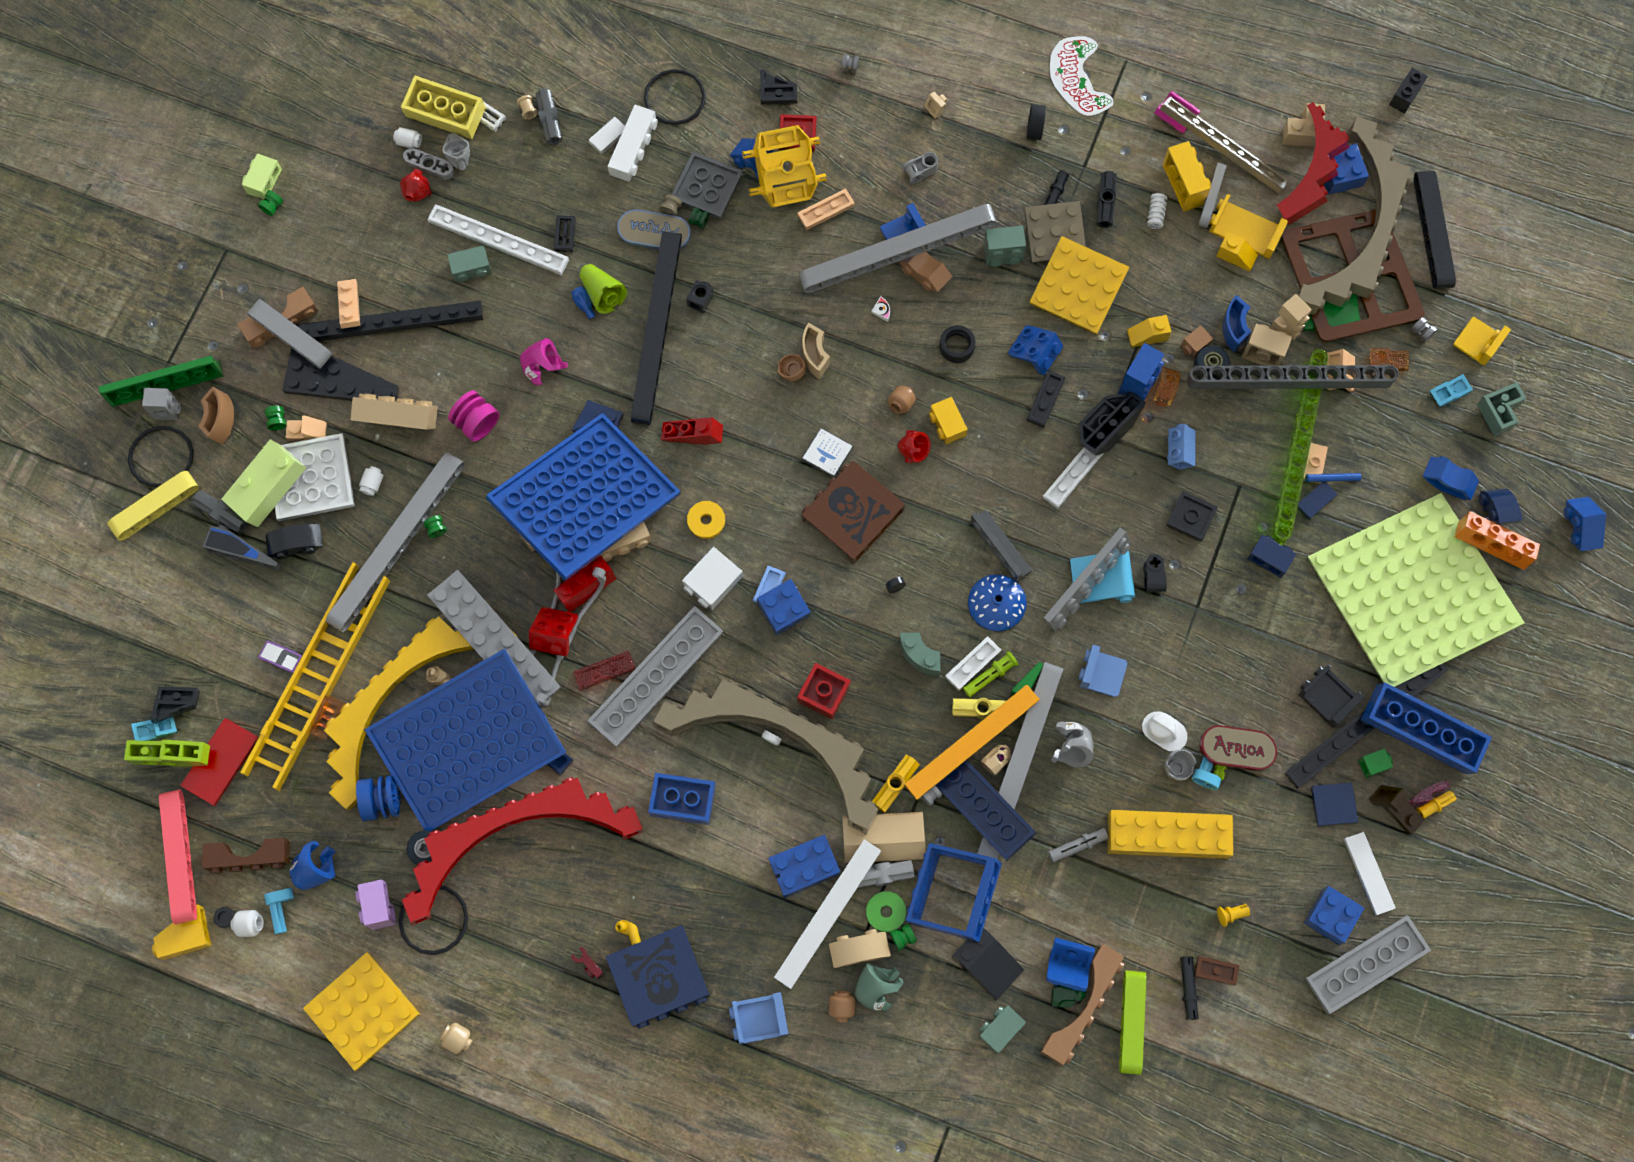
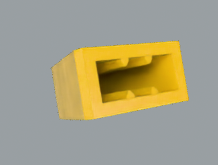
[152,905,212,960]

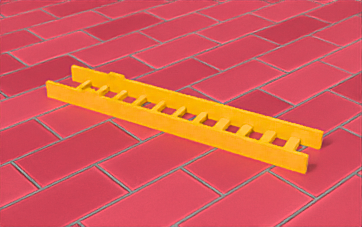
[240,562,390,791]

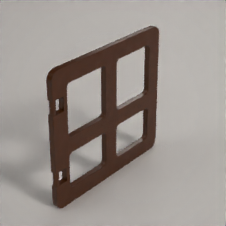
[1281,209,1425,342]

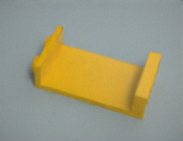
[1209,194,1288,259]

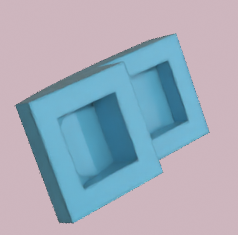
[1430,374,1473,407]
[131,717,177,741]

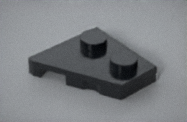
[760,70,797,104]

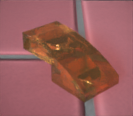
[1370,348,1409,371]

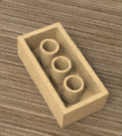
[351,394,438,430]

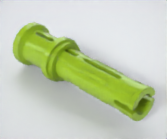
[963,651,1019,698]

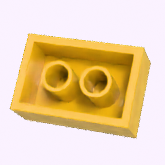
[1162,141,1211,212]

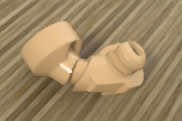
[426,666,452,686]

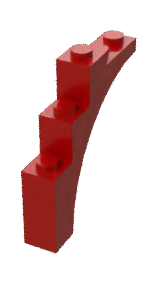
[1277,102,1350,225]

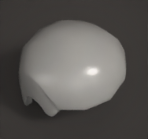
[1164,749,1196,781]

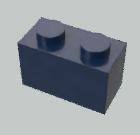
[1247,534,1296,578]

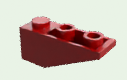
[661,417,724,445]

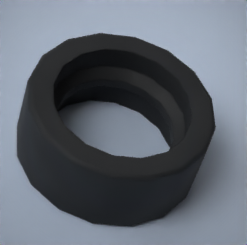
[1026,104,1046,140]
[939,325,976,363]

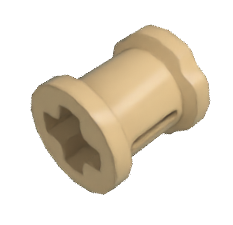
[517,95,538,120]

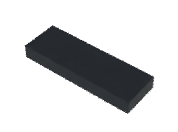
[1026,370,1066,428]

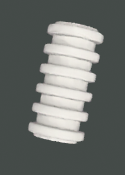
[1147,193,1167,229]

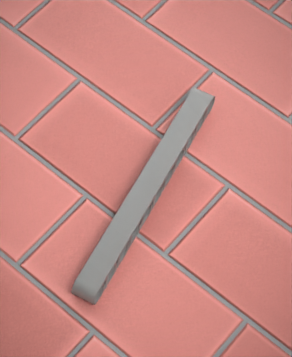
[799,204,997,293]
[326,452,465,632]
[977,662,1063,867]

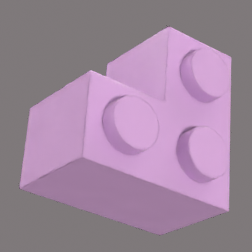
[356,880,397,930]

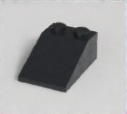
[952,927,1024,1000]

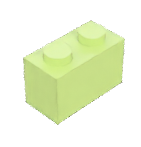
[242,154,282,199]

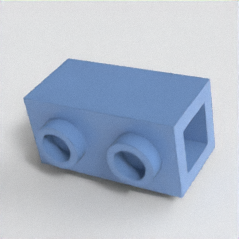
[1167,424,1196,470]

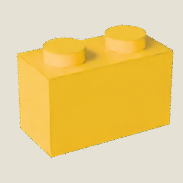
[928,397,968,444]

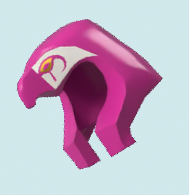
[520,338,568,386]

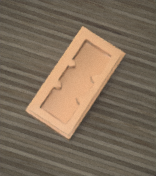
[1301,442,1328,484]

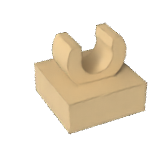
[924,92,948,119]

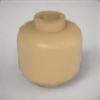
[439,1023,472,1054]

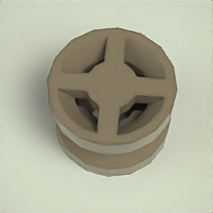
[659,194,682,216]

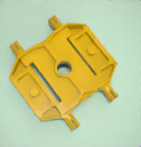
[742,125,827,207]

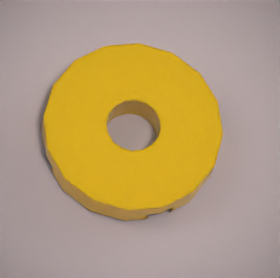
[687,501,725,539]

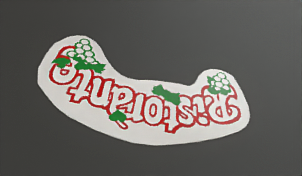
[1050,36,1113,116]

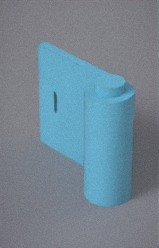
[1070,551,1135,604]

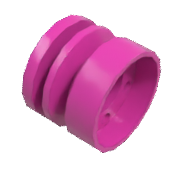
[448,390,500,442]

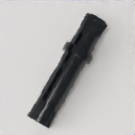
[1044,170,1070,205]
[1180,956,1199,1020]

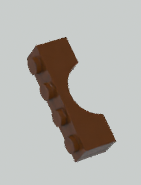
[203,838,290,874]

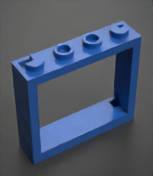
[906,843,1002,942]

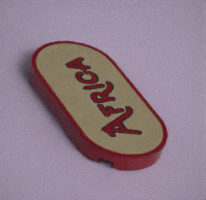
[1199,725,1277,771]

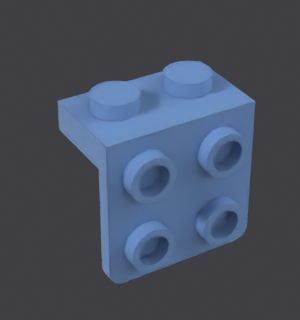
[1078,645,1127,697]

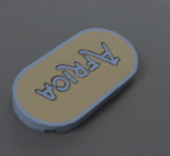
[617,209,691,250]

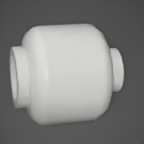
[231,910,264,937]

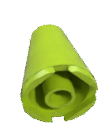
[579,264,627,314]

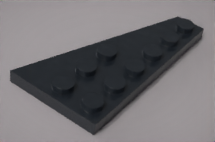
[282,348,399,401]

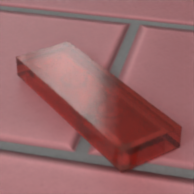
[573,650,636,691]

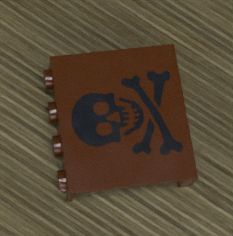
[801,461,905,565]

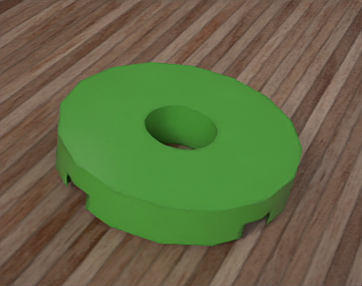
[866,891,906,933]

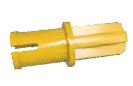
[1416,791,1456,819]

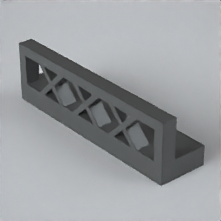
[970,510,1032,582]

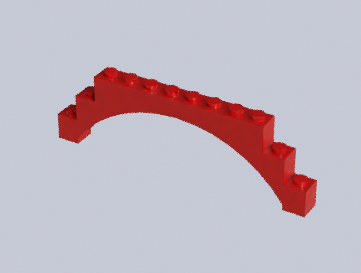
[402,777,642,926]

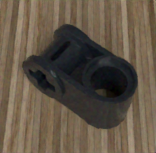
[1143,554,1167,593]

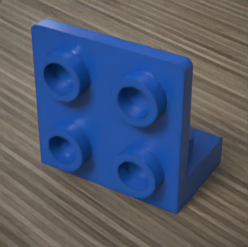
[880,203,926,240]

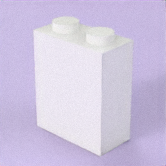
[682,547,743,610]

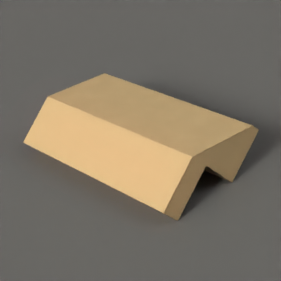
[842,812,925,863]

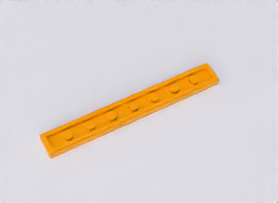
[904,685,1040,800]

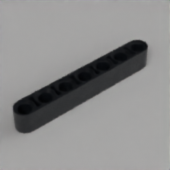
[1413,171,1456,289]

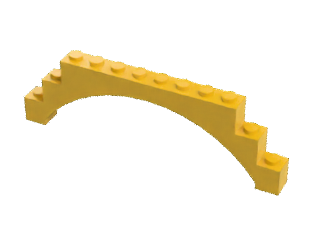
[324,616,519,811]

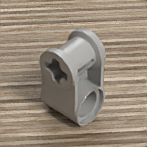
[902,152,938,184]

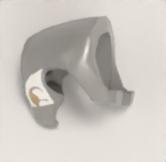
[1050,721,1093,768]

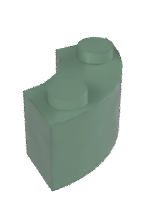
[899,633,941,676]

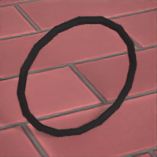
[644,69,706,125]
[128,426,194,487]
[398,886,468,955]

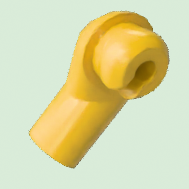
[615,920,641,945]

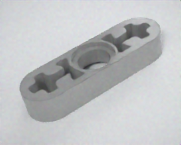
[403,148,454,180]

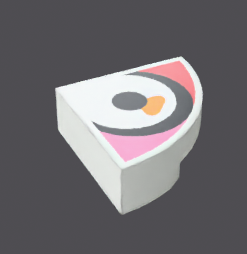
[871,296,890,322]

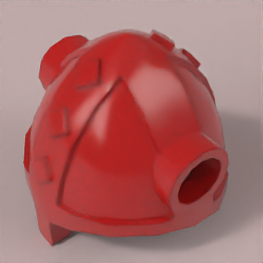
[400,169,431,202]
[897,430,931,463]

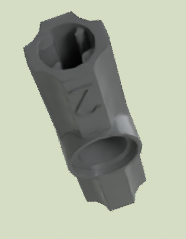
[536,88,562,145]
[192,490,248,535]

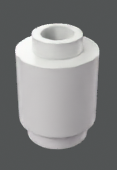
[393,127,422,149]
[359,466,384,496]

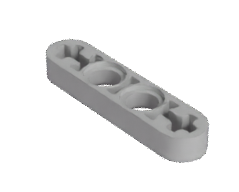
[1198,163,1227,228]

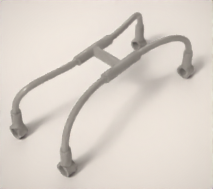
[530,567,606,707]

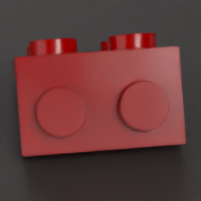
[529,607,578,657]

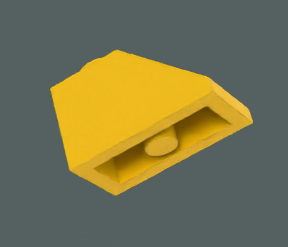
[1216,232,1258,272]
[1127,315,1171,348]

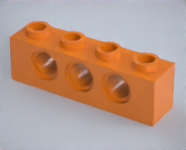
[1454,511,1540,570]

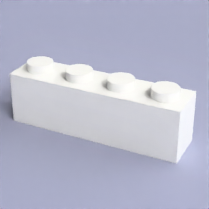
[608,105,658,182]

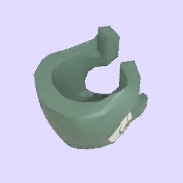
[855,963,903,1011]

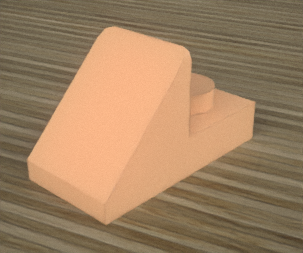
[286,416,327,441]

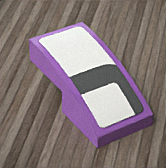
[258,640,302,673]

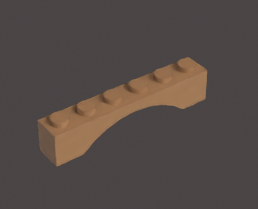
[1040,944,1125,1066]

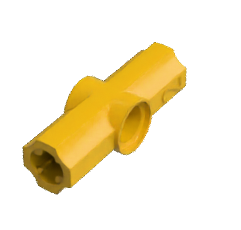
[872,755,920,813]

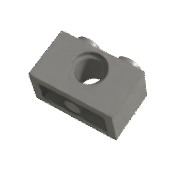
[142,388,181,420]

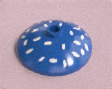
[968,574,1026,632]

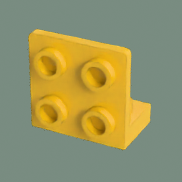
[1453,317,1511,366]

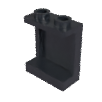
[1298,664,1364,728]

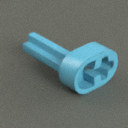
[1192,756,1222,790]
[264,888,294,934]

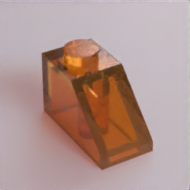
[1154,367,1181,406]

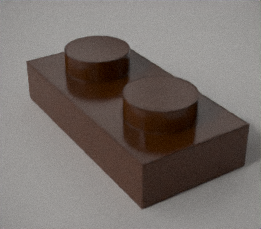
[1194,956,1239,986]

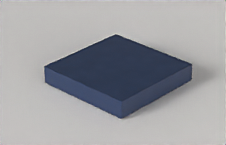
[1311,782,1359,827]

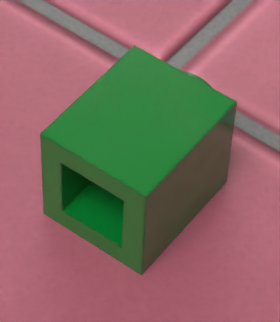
[1358,748,1393,779]

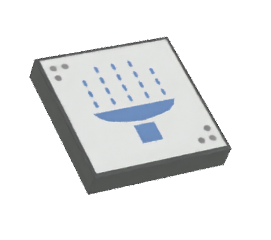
[801,428,854,478]

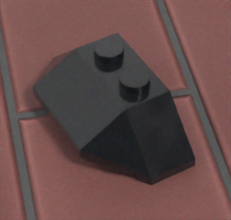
[1079,391,1146,456]

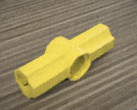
[952,698,1006,719]

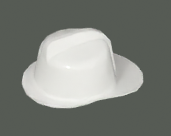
[1142,712,1187,751]

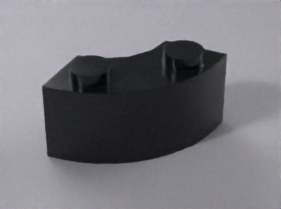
[265,524,323,560]

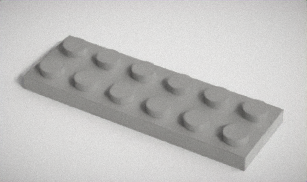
[1044,528,1131,632]
[1305,915,1431,1015]

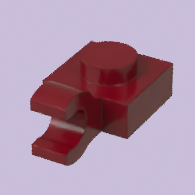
[571,947,605,979]

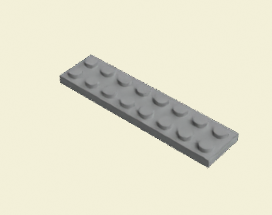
[427,570,561,706]
[587,606,724,748]

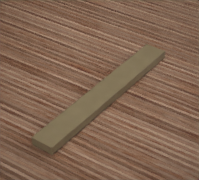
[1160,97,1289,194]

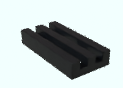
[554,215,576,252]

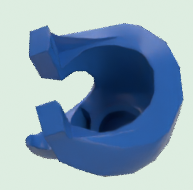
[289,841,335,890]

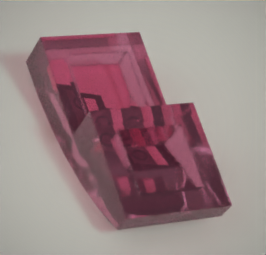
[1408,780,1450,806]

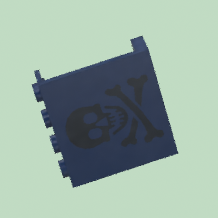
[605,925,710,1029]

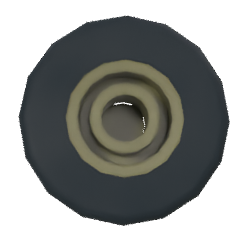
[1193,345,1230,380]

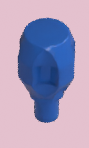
[571,286,596,320]

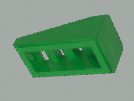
[1010,662,1043,696]

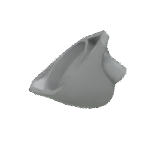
[442,133,470,170]

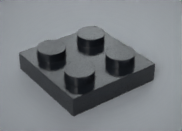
[1166,491,1218,542]

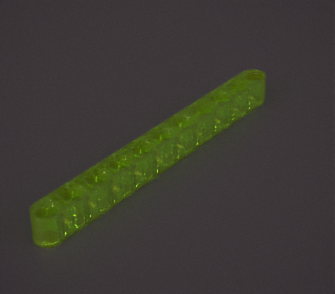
[1271,349,1328,545]

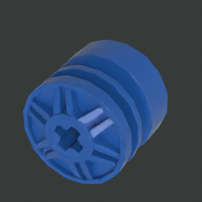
[356,775,401,822]

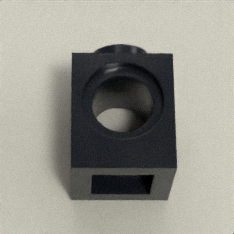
[686,280,714,313]

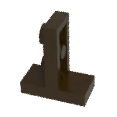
[1369,785,1425,835]

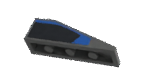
[203,525,282,572]

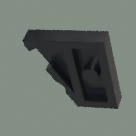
[150,686,200,723]

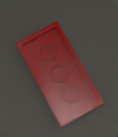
[180,718,259,806]

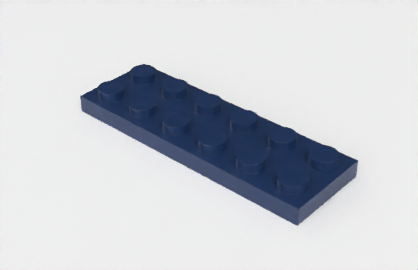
[935,760,1037,861]

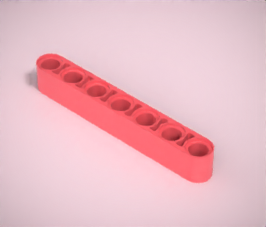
[159,789,197,925]

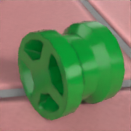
[423,515,447,538]

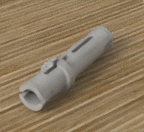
[1048,827,1109,863]

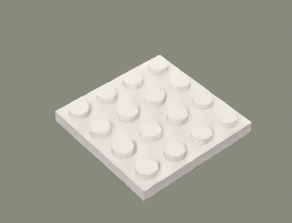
[275,433,355,521]

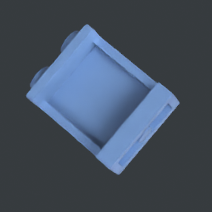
[729,992,789,1044]

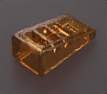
[309,695,347,740]

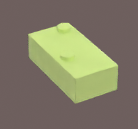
[221,439,307,527]

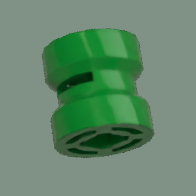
[257,190,284,216]
[264,406,287,431]
[890,924,917,951]

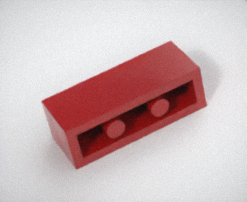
[553,556,616,613]

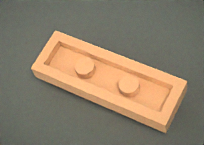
[797,189,855,231]
[337,279,360,329]

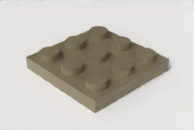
[1024,201,1086,263]

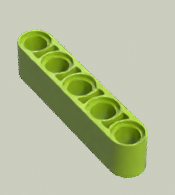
[1119,970,1146,1075]

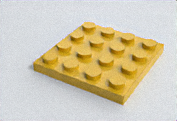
[1029,236,1129,335]
[303,952,420,1071]

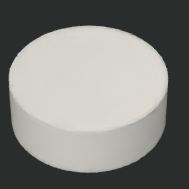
[762,730,782,746]

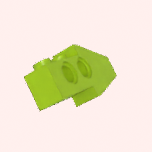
[124,740,210,767]

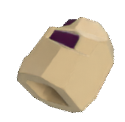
[980,745,1011,777]

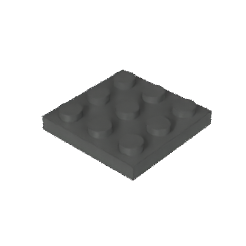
[671,152,743,220]

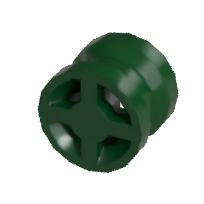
[689,207,710,230]

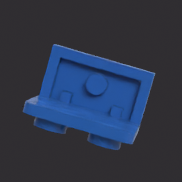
[1008,325,1063,375]
[1046,937,1095,992]

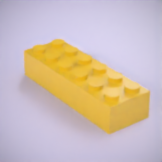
[1108,810,1233,859]

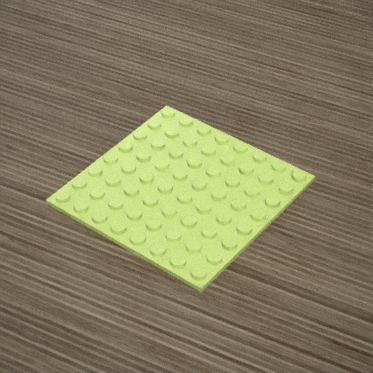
[1307,493,1525,687]

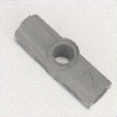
[858,860,914,888]

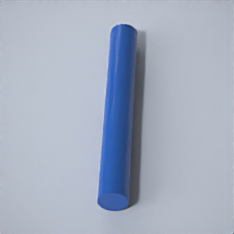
[1305,473,1361,482]

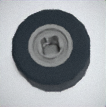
[406,830,432,865]

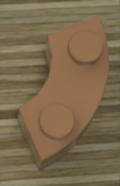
[899,251,953,292]
[198,387,234,445]

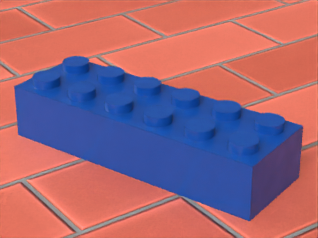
[1361,682,1492,775]

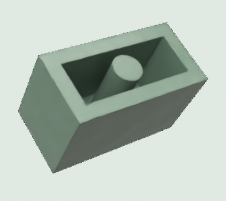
[447,245,491,282]
[979,1005,1026,1054]

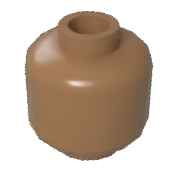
[888,386,916,414]
[828,991,856,1022]

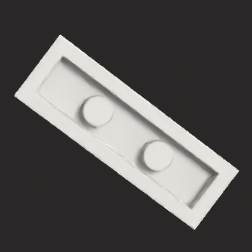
[945,636,1001,691]

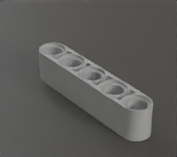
[247,299,332,369]

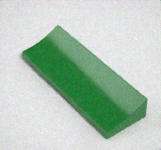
[98,355,224,407]

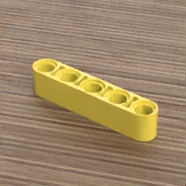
[107,471,199,541]

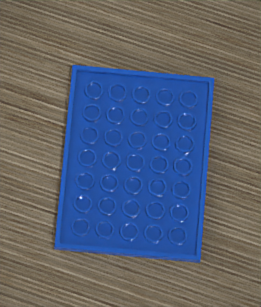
[486,413,681,581]
[364,648,566,831]

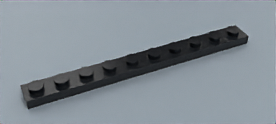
[296,301,483,341]
[1284,664,1448,789]

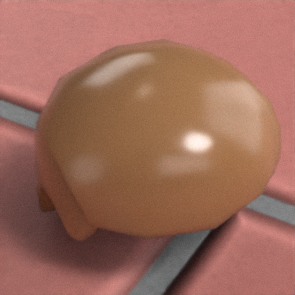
[777,354,806,382]

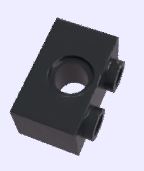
[1389,67,1428,114]

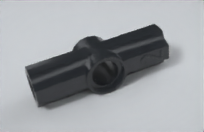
[1096,171,1117,228]

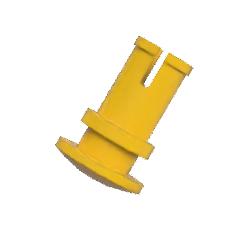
[1217,903,1250,927]

